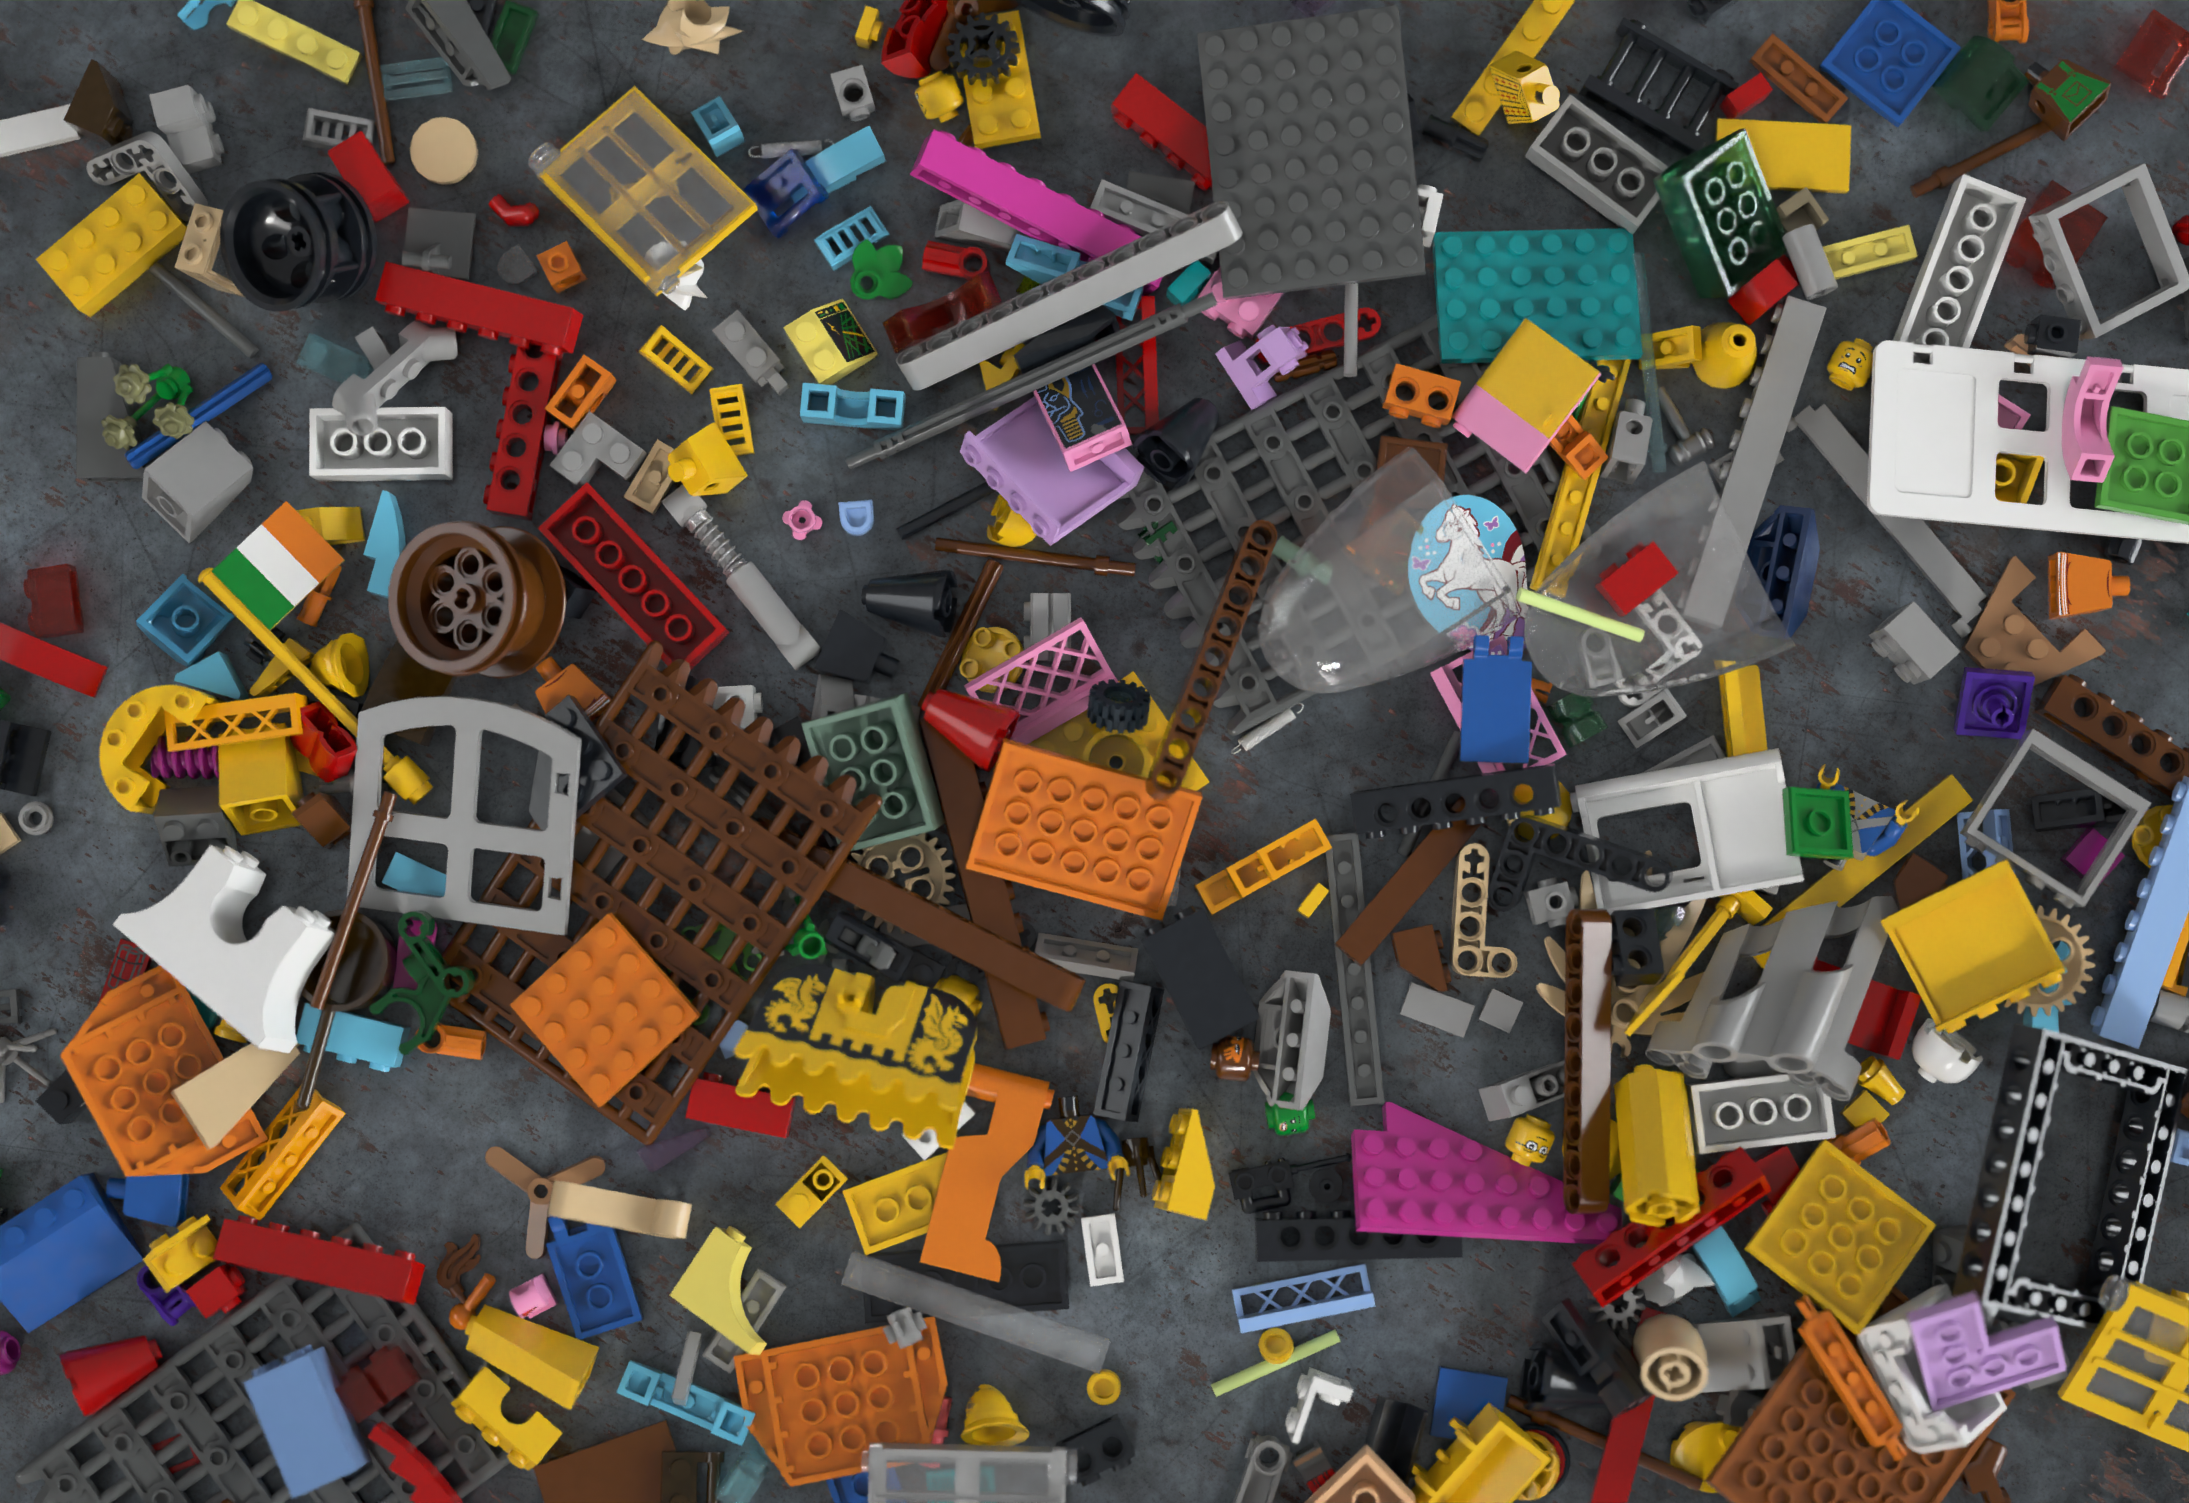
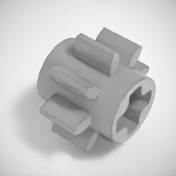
[883,1307,927,1349]

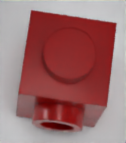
[186,1264,247,1319]

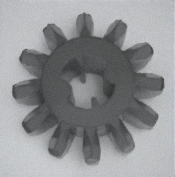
[1023,1177,1081,1236]

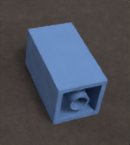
[243,1344,372,1499]

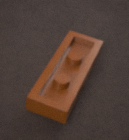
[1748,33,1848,124]

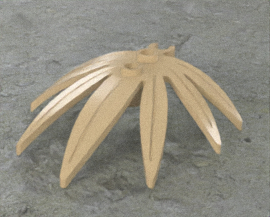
[1536,850,1707,1058]

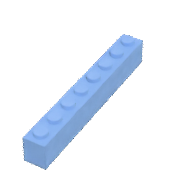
[2090,776,2189,1049]

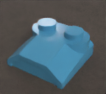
[136,574,235,667]

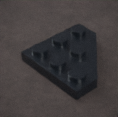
[529,695,628,830]

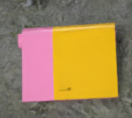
[1452,318,1602,473]

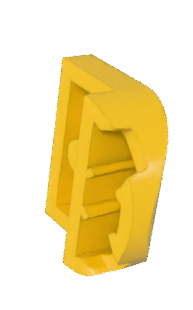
[1670,1420,1742,1493]

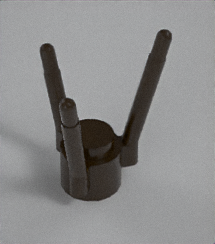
[1113,1137,1171,1213]

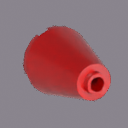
[921,689,1020,772]
[59,1335,163,1417]

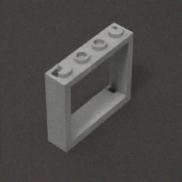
[2028,163,2189,340]
[1960,729,2151,909]

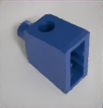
[106,1174,190,1227]

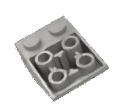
[1691,1311,1795,1393]

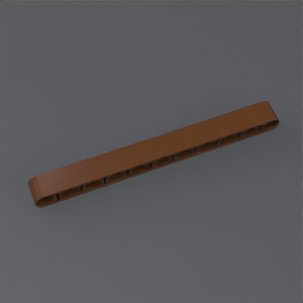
[757,817,1086,1012]

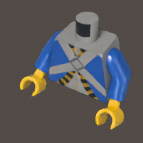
[1816,764,1919,871]

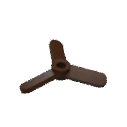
[929,0,1019,71]

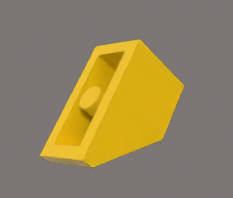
[296,507,366,546]

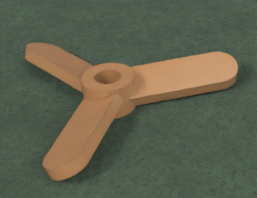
[485,1146,605,1259]

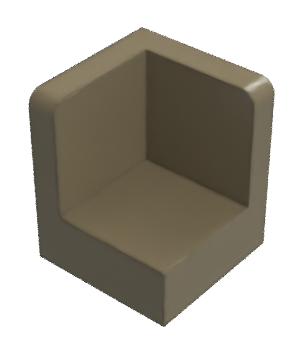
[1772,187,1829,233]

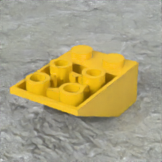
[1152,1108,1215,1220]

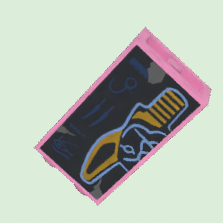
[1032,364,1132,472]

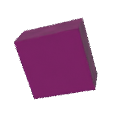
[2060,828,2125,886]

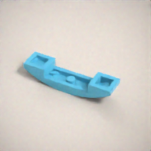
[616,1360,756,1446]

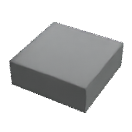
[1478,988,1523,1033]

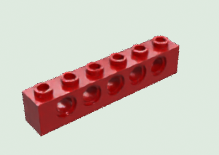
[483,344,564,521]
[1572,1146,1772,1308]

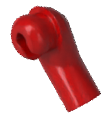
[488,194,539,227]

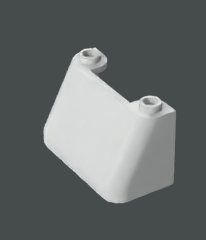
[1857,1284,2007,1454]

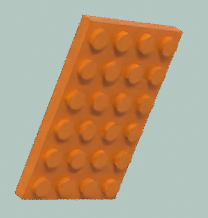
[966,739,1203,921]

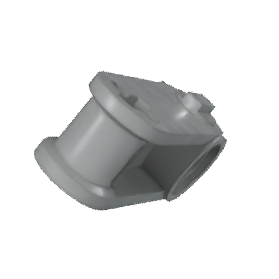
[1233,1435,1293,1503]

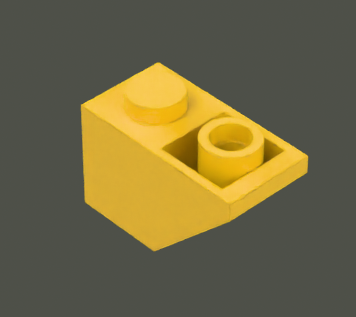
[775,1155,848,1228]

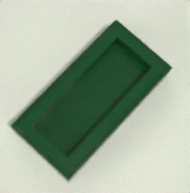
[490,0,539,75]

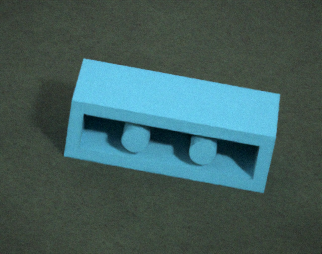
[296,1003,411,1072]

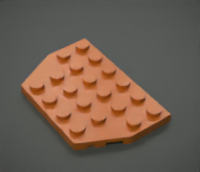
[60,965,268,1177]
[733,1316,948,1487]

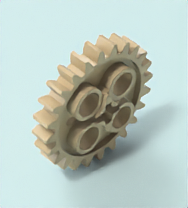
[851,832,956,934]
[2003,906,2095,1017]

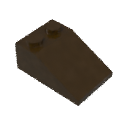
[361,639,457,747]

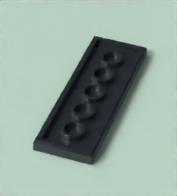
[861,1240,1069,1324]

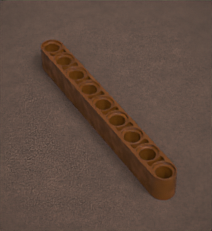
[1145,520,1278,801]
[1563,909,1612,1215]

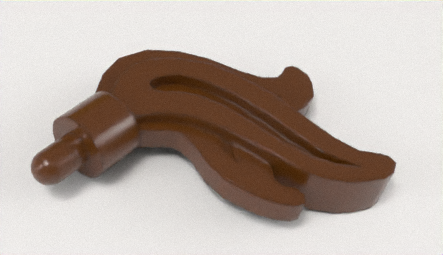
[436,1234,482,1304]

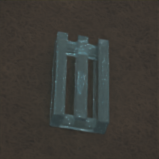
[380,57,453,100]

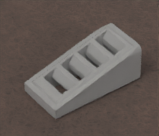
[302,108,375,150]

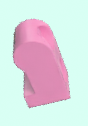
[509,1273,559,1319]

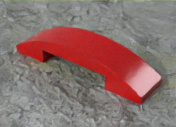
[0,622,109,698]

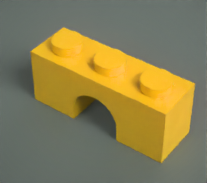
[450,1366,562,1470]

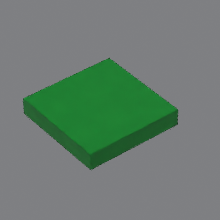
[1782,786,1853,860]

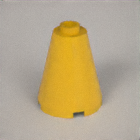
[1691,322,1758,389]

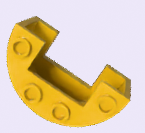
[99,685,226,814]

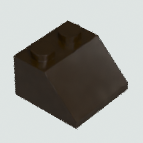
[63,59,134,148]

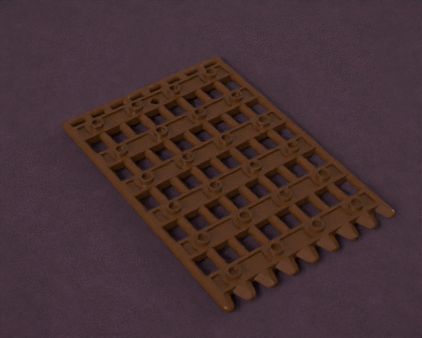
[441,640,883,1146]

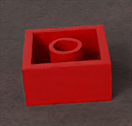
[1719,73,1773,119]

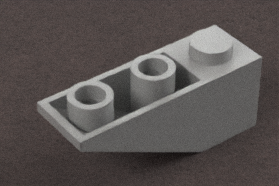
[1478,1059,1565,1122]

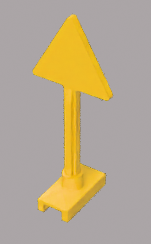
[1624,890,1773,1037]

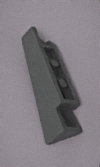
[405,0,511,90]

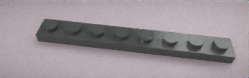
[1325,833,1384,1106]

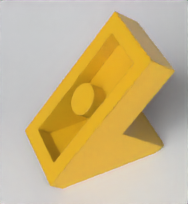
[1639,325,1702,370]
[979,343,1025,410]

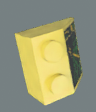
[783,298,879,385]

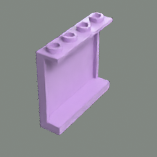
[960,396,1145,546]

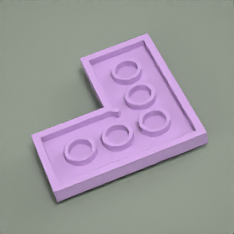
[1906,1292,2067,1412]

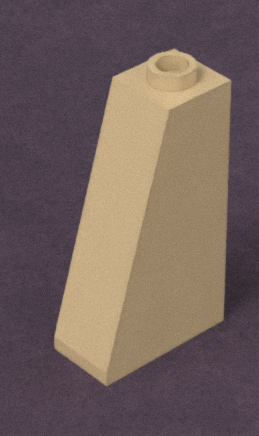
[171,1043,301,1150]

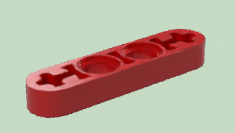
[1255,307,1381,365]

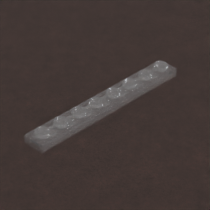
[841,1251,1111,1374]

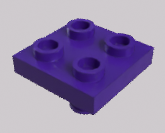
[1954,667,2035,739]

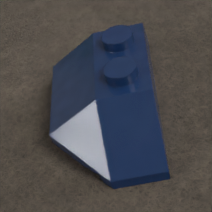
[1734,505,1820,642]

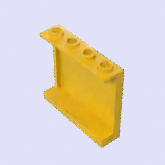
[1880,858,2066,1034]

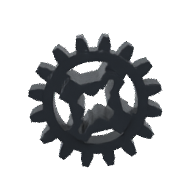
[946,12,1020,87]

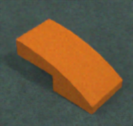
[1549,414,1609,480]

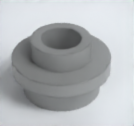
[18,801,54,835]

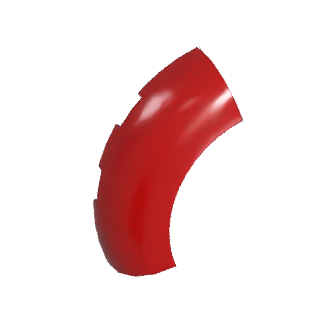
[881,0,964,78]

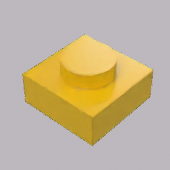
[855,6,884,50]

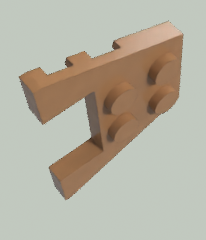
[1962,556,2106,686]

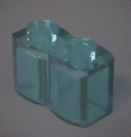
[715,1450,770,1503]

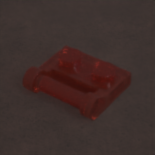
[2114,9,2189,99]

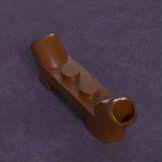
[1959,1437,2011,1503]

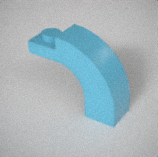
[1674,1202,1761,1317]

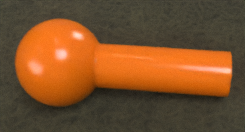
[449,1273,496,1330]

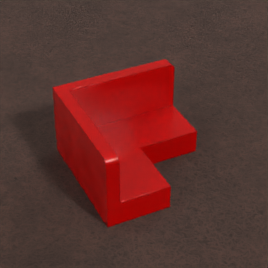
[328,131,410,223]

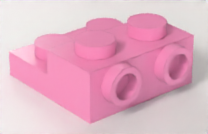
[1197,267,1283,340]

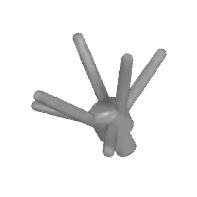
[0,1028,57,1103]

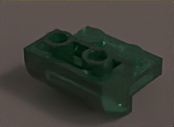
[1932,36,2029,131]

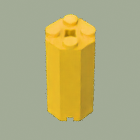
[1614,1064,1700,1226]

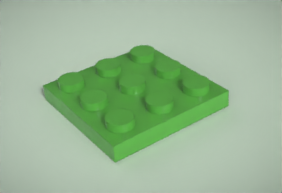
[2094,406,2189,525]

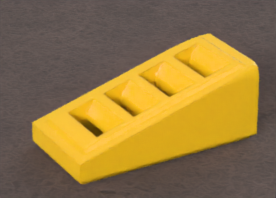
[638,325,713,394]
[709,384,755,456]
[249,638,315,698]

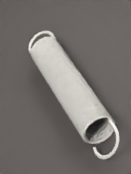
[749,140,834,159]
[1231,703,1304,754]

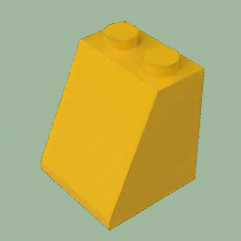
[218,723,304,836]

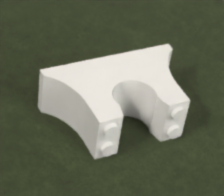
[113,845,336,1053]

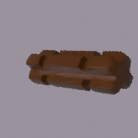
[1273,350,1337,383]

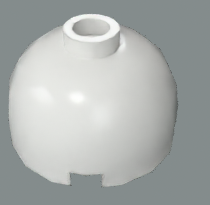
[1912,1018,1983,1083]

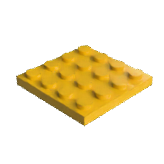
[1745,1139,1936,1335]

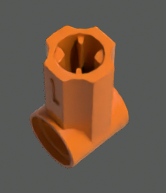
[415,1023,487,1060]
[1827,1118,1891,1165]

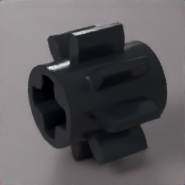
[244,626,286,666]

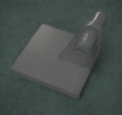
[402,207,476,280]

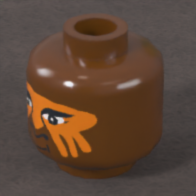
[1210,1035,1260,1082]

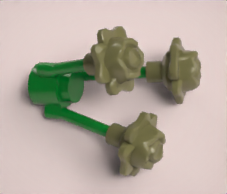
[101,363,195,450]

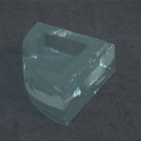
[1654,906,1686,942]

